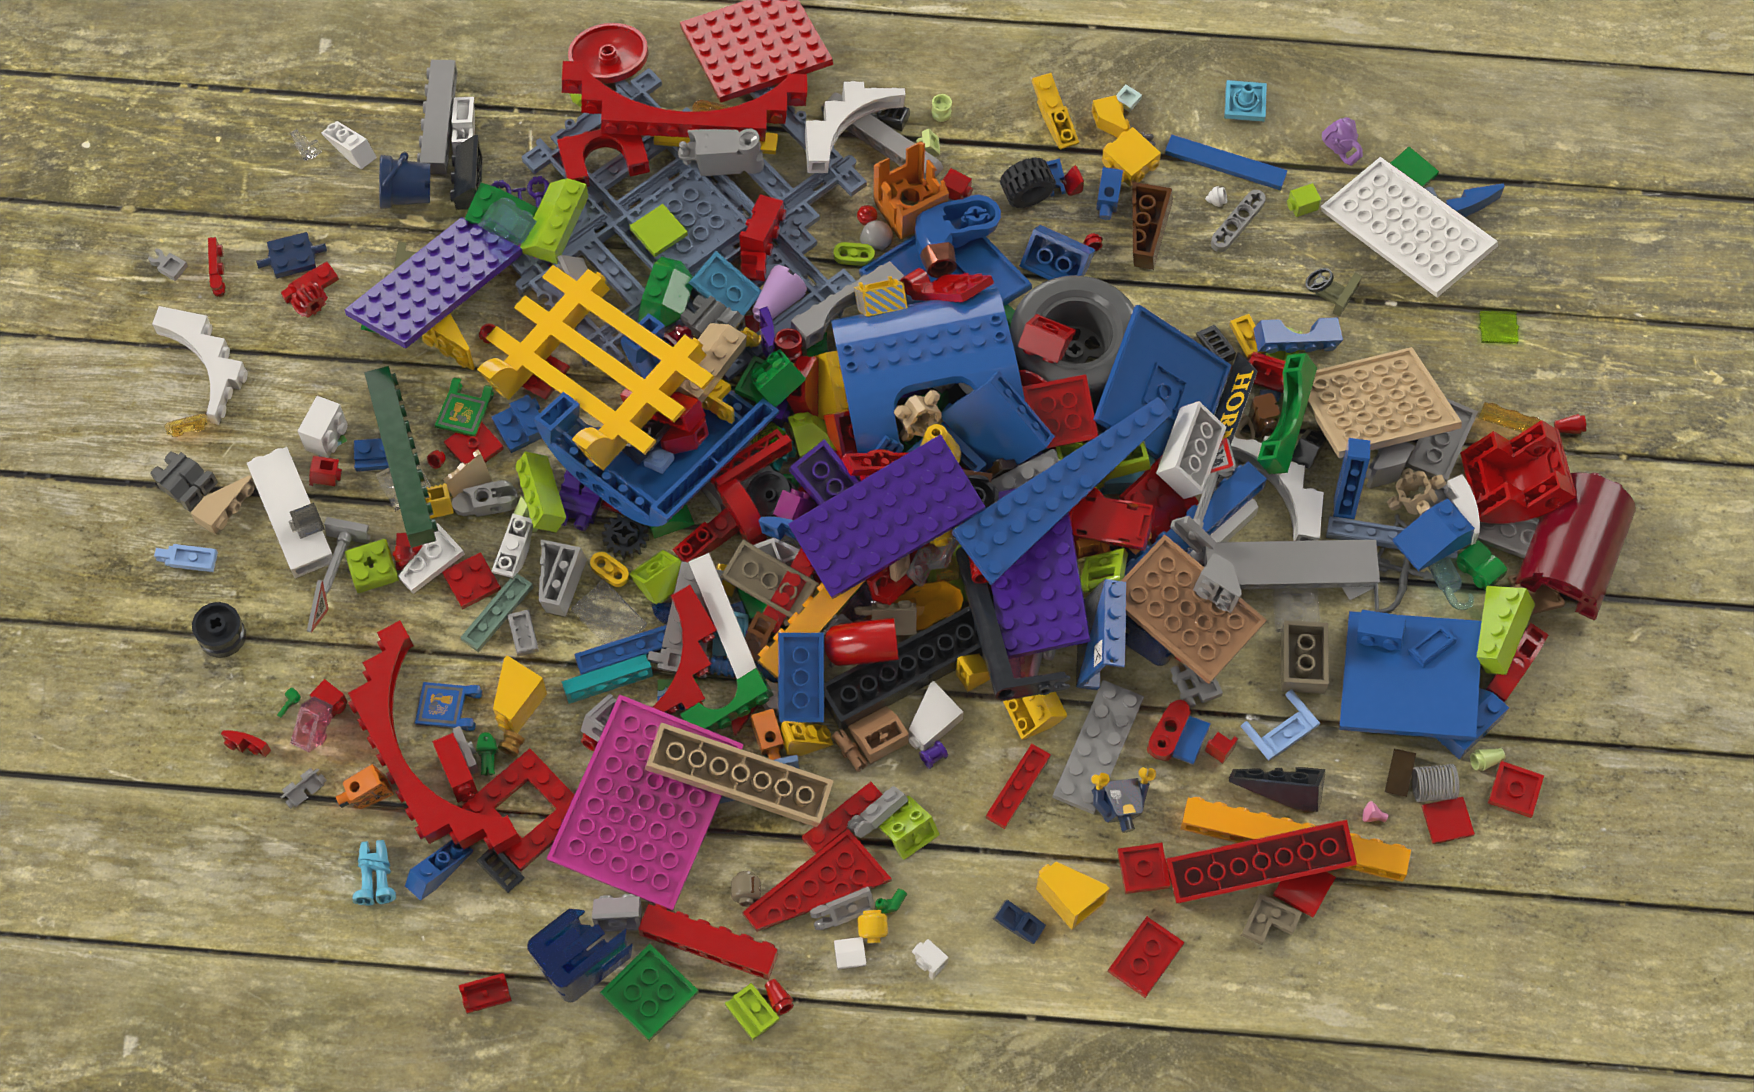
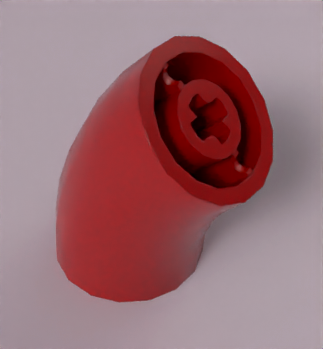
[824,618,898,666]

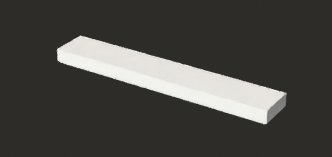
[689,553,757,679]

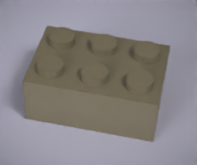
[1281,620,1329,694]

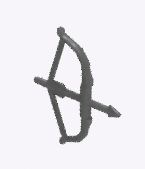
[1374,514,1434,613]

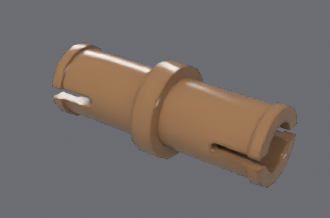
[831,729,868,772]

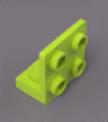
[878,796,940,860]

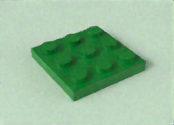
[600,944,699,1042]

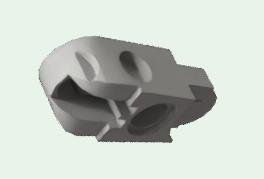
[452,480,518,517]

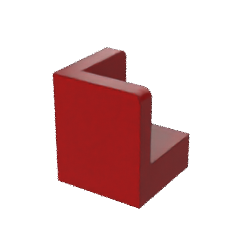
[741,251,767,281]
[1205,732,1238,764]

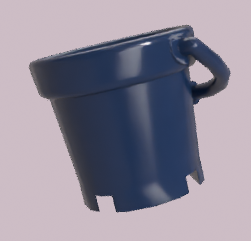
[379,151,431,209]

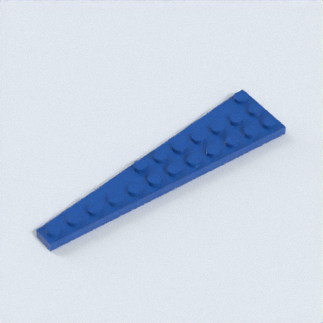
[952,397,1172,585]

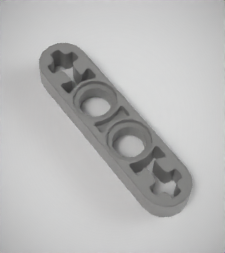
[1211,190,1265,252]

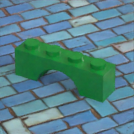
[680,668,774,732]

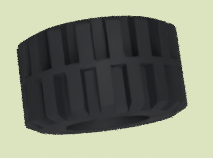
[1000,157,1056,208]

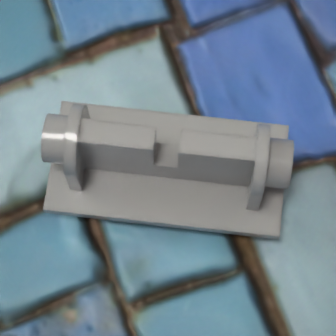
[280,768,327,809]

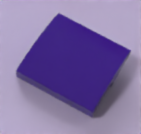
[759,306,775,359]

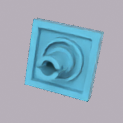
[1224,80,1267,122]

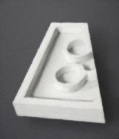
[399,523,465,594]

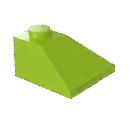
[788,412,837,458]
[629,550,681,604]

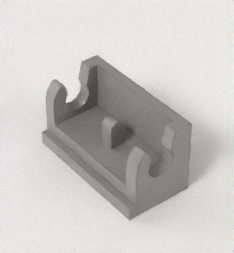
[581,693,617,742]

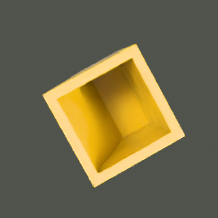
[493,655,547,734]
[1036,861,1110,930]

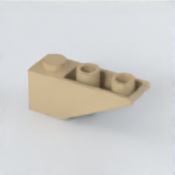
[191,475,255,535]

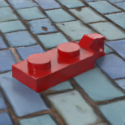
[281,261,339,304]

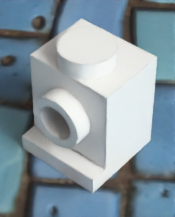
[912,939,948,980]

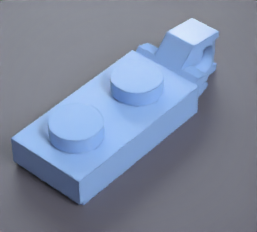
[154,544,218,572]

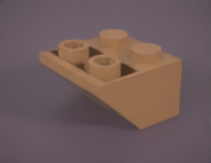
[848,706,909,764]

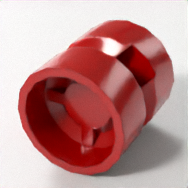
[775,328,803,364]

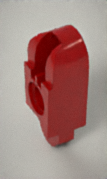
[1147,700,1191,761]

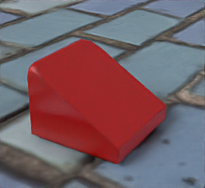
[1062,165,1084,196]

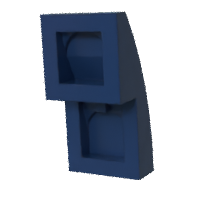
[993,899,1046,944]

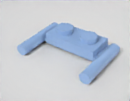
[1240,689,1320,761]

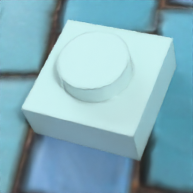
[1116,84,1142,112]

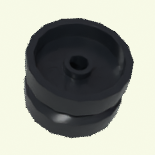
[746,471,799,517]
[192,602,246,658]

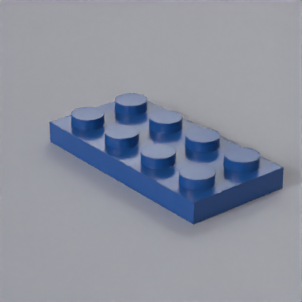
[778,633,824,722]

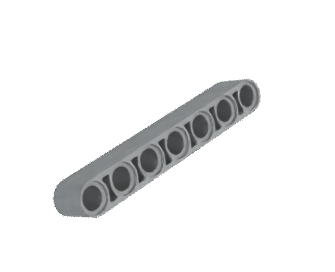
[821,92,943,180]

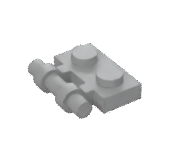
[1170,664,1223,708]

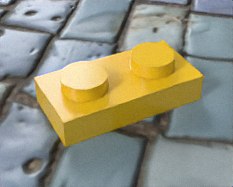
[1229,314,1264,359]

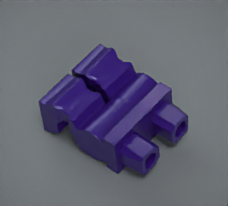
[559,469,601,531]

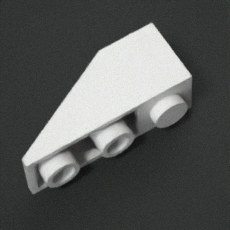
[321,121,377,169]

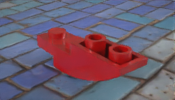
[672,508,740,563]
[1486,623,1549,702]

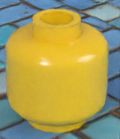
[858,910,888,943]

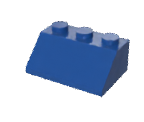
[1019,225,1096,280]
[1436,688,1509,760]

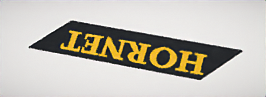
[1210,352,1258,500]

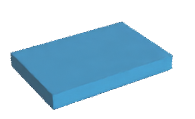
[689,251,762,316]

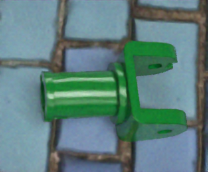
[476,732,499,776]

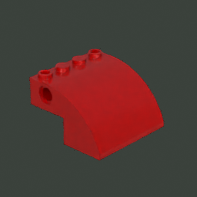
[1460,420,1577,524]

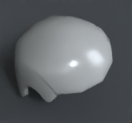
[860,221,893,251]

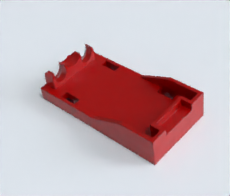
[1069,494,1156,551]

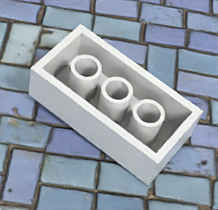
[1156,401,1226,499]

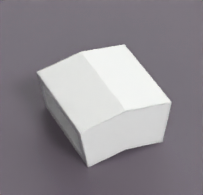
[834,937,866,970]

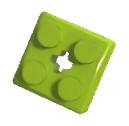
[344,539,399,593]

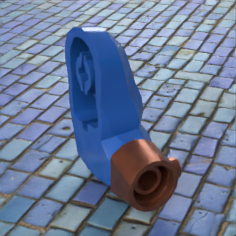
[915,195,1001,278]

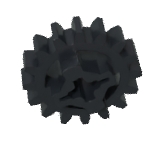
[602,514,649,560]

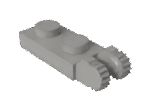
[847,786,908,838]
[810,887,876,931]

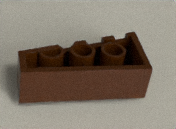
[1132,182,1173,270]

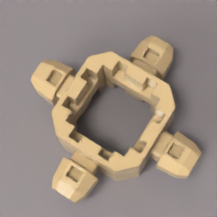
[894,390,944,442]
[1387,468,1446,515]

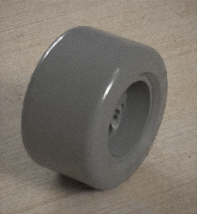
[1010,275,1134,416]

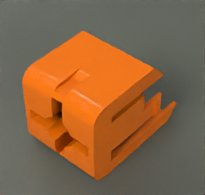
[874,142,949,240]

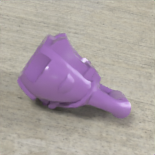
[1322,117,1363,166]

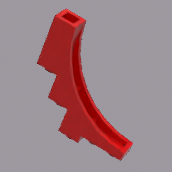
[652,585,717,715]

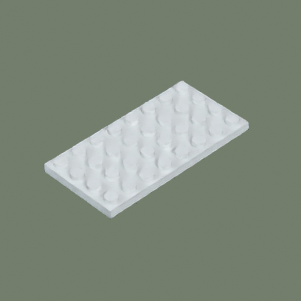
[1321,157,1498,298]

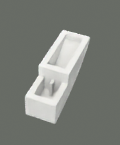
[452,97,475,155]
[1444,474,1480,545]

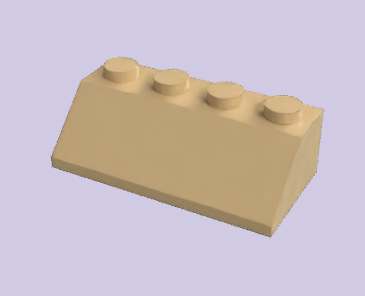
[675,323,747,403]

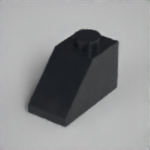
[1291,428,1327,469]

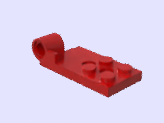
[900,268,994,302]

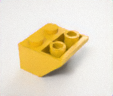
[1003,692,1067,739]

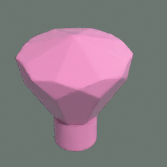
[1362,801,1388,822]

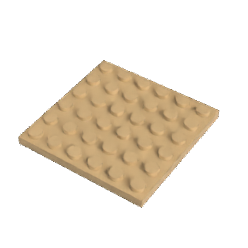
[1307,347,1462,458]

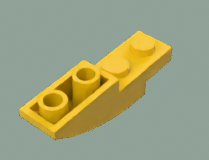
[1031,73,1079,149]

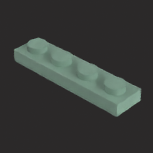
[460,573,533,653]

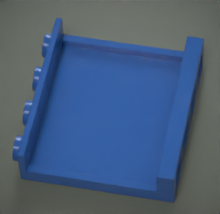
[941,371,1055,470]

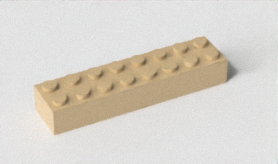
[644,723,834,827]

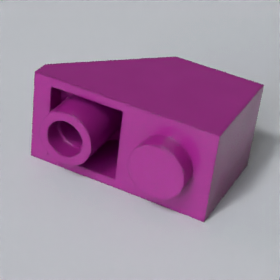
[773,488,818,520]

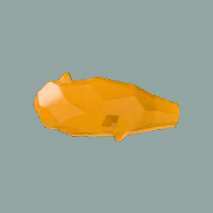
[864,580,964,631]

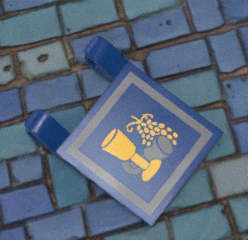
[415,682,482,731]

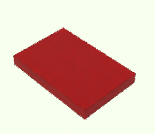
[1107,916,1185,998]

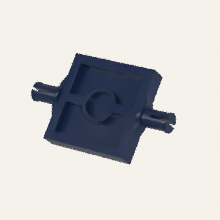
[256,232,327,279]

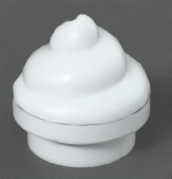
[1205,186,1227,207]

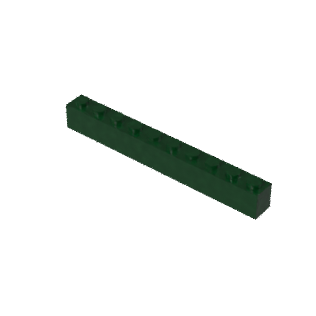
[364,366,438,548]

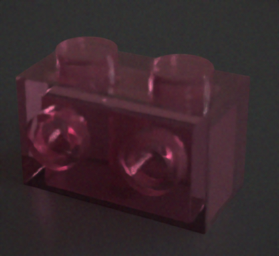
[290,696,333,753]

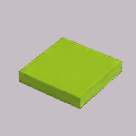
[630,204,688,257]

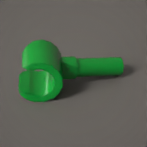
[277,687,301,718]

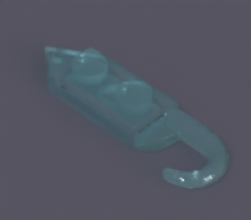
[1428,557,1474,610]

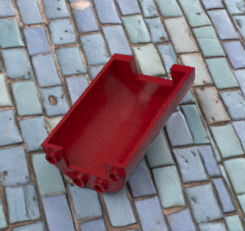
[1515,472,1636,621]

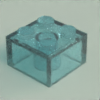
[478,197,537,245]

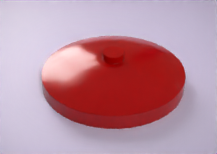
[568,23,649,84]

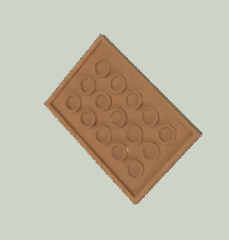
[1121,535,1267,684]

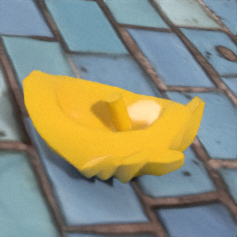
[740,327,761,348]

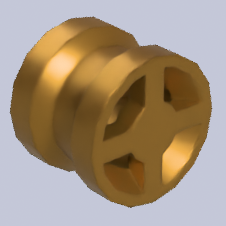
[497,730,525,757]

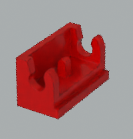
[1249,351,1286,393]
[458,973,512,1014]

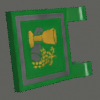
[435,377,494,436]

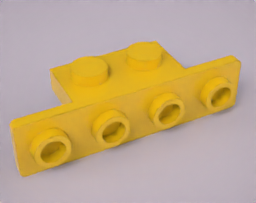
[702,379,735,424]

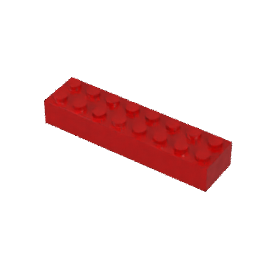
[1166,819,1358,904]

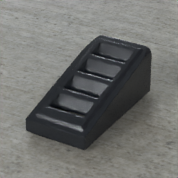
[870,107,910,131]
[1196,325,1236,362]
[476,848,525,893]

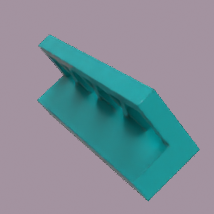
[561,654,653,704]

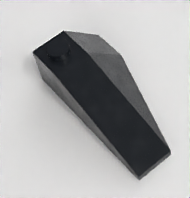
[1229,767,1326,813]

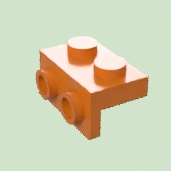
[1075,538,1111,559]

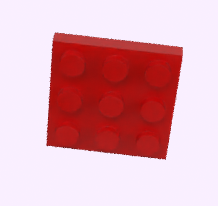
[1022,374,1098,449]
[1119,455,1199,545]

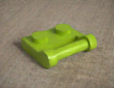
[1081,548,1128,593]

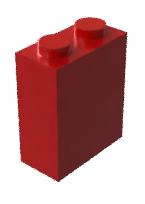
[432,733,478,803]

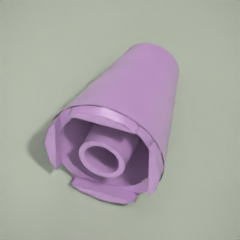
[753,265,807,322]

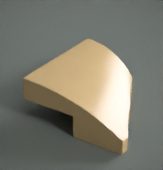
[443,450,492,499]

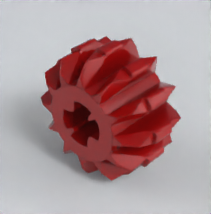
[291,282,328,318]

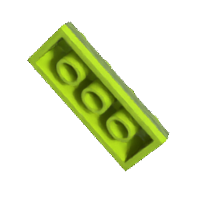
[520,178,588,264]

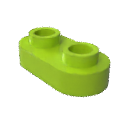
[833,242,875,266]

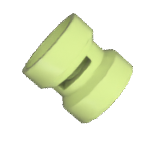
[931,94,952,122]

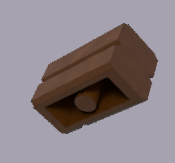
[1248,393,1280,438]

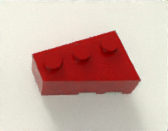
[739,194,786,257]

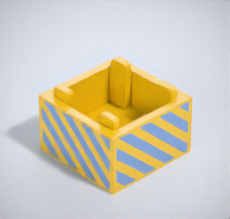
[854,276,908,317]

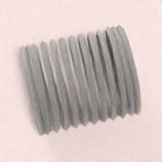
[1412,764,1460,802]

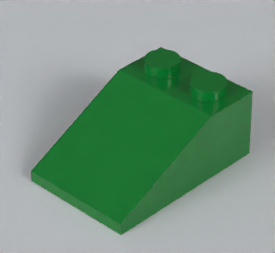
[465,182,538,244]

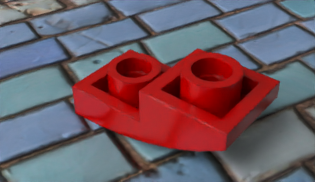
[221,730,271,757]

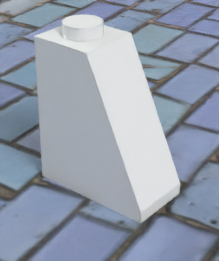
[909,681,963,751]

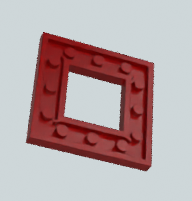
[461,748,574,871]

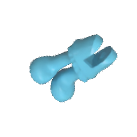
[352,840,396,906]

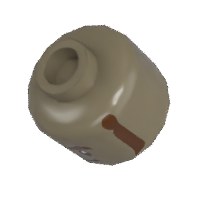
[731,871,761,907]

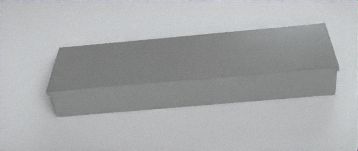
[1202,540,1380,589]

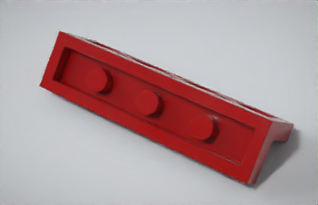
[710,429,792,491]
[867,542,944,605]

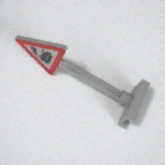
[1170,438,1236,553]
[307,517,371,633]

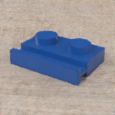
[354,438,389,472]

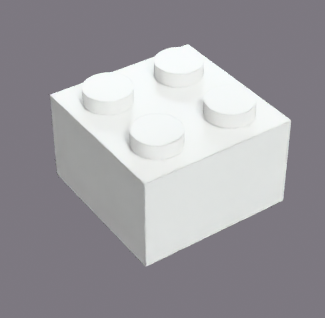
[298,396,347,458]

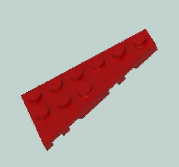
[742,829,892,932]

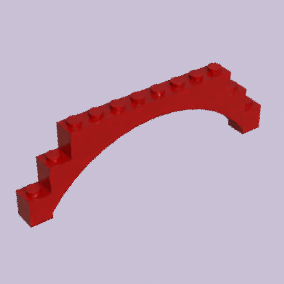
[562,61,807,142]
[348,620,521,855]

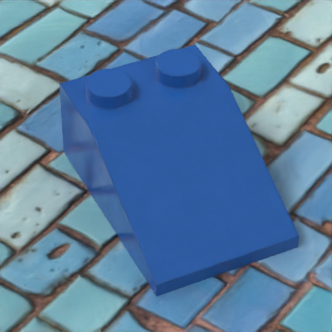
[1392,499,1475,572]

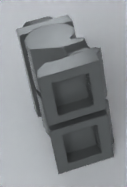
[681,295,746,338]
[150,451,218,512]

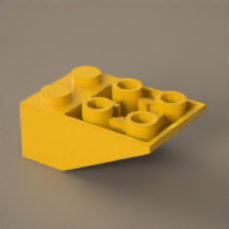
[422,313,475,370]

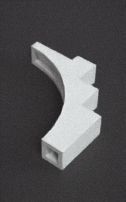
[805,81,905,173]
[152,306,248,425]
[1231,436,1324,541]

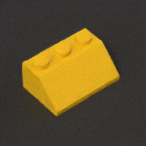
[813,351,849,420]

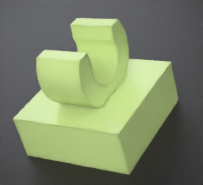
[916,129,940,157]

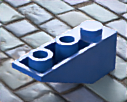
[405,840,473,900]

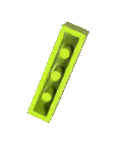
[516,451,566,532]

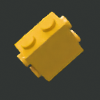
[1102,127,1161,187]

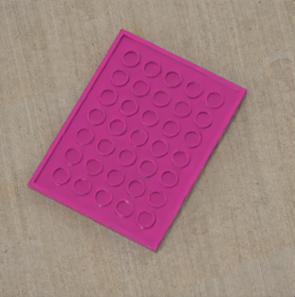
[546,694,744,912]

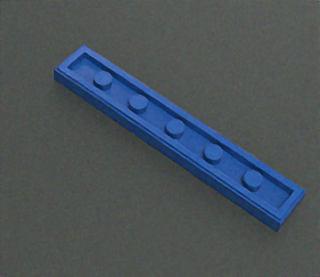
[1165,134,1288,191]

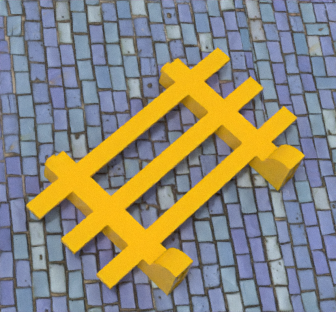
[477,265,714,471]

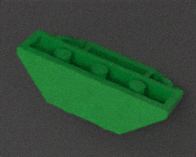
[638,257,693,328]

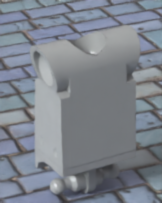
[678,129,765,176]

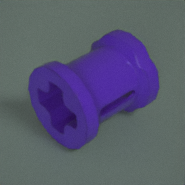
[919,740,948,769]

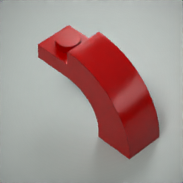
[718,478,767,545]

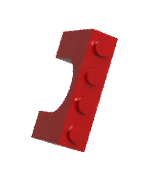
[557,129,650,187]

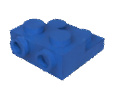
[492,394,542,453]

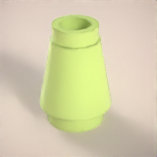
[1470,748,1506,771]

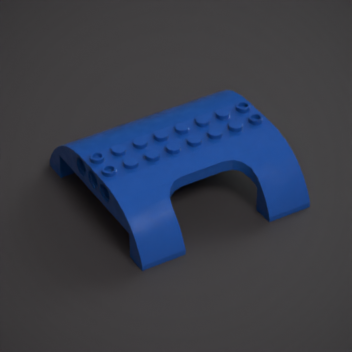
[831,287,1025,453]
[534,314,779,526]

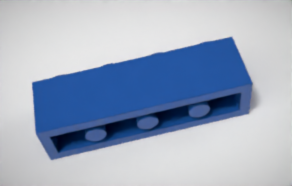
[1333,438,1370,519]

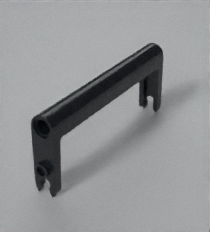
[955,546,1071,701]

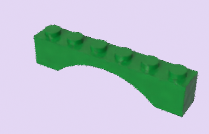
[1257,353,1317,474]

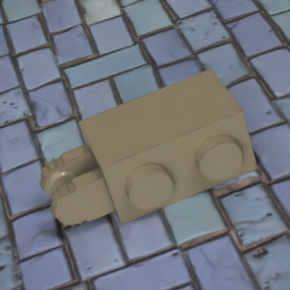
[854,600,917,635]

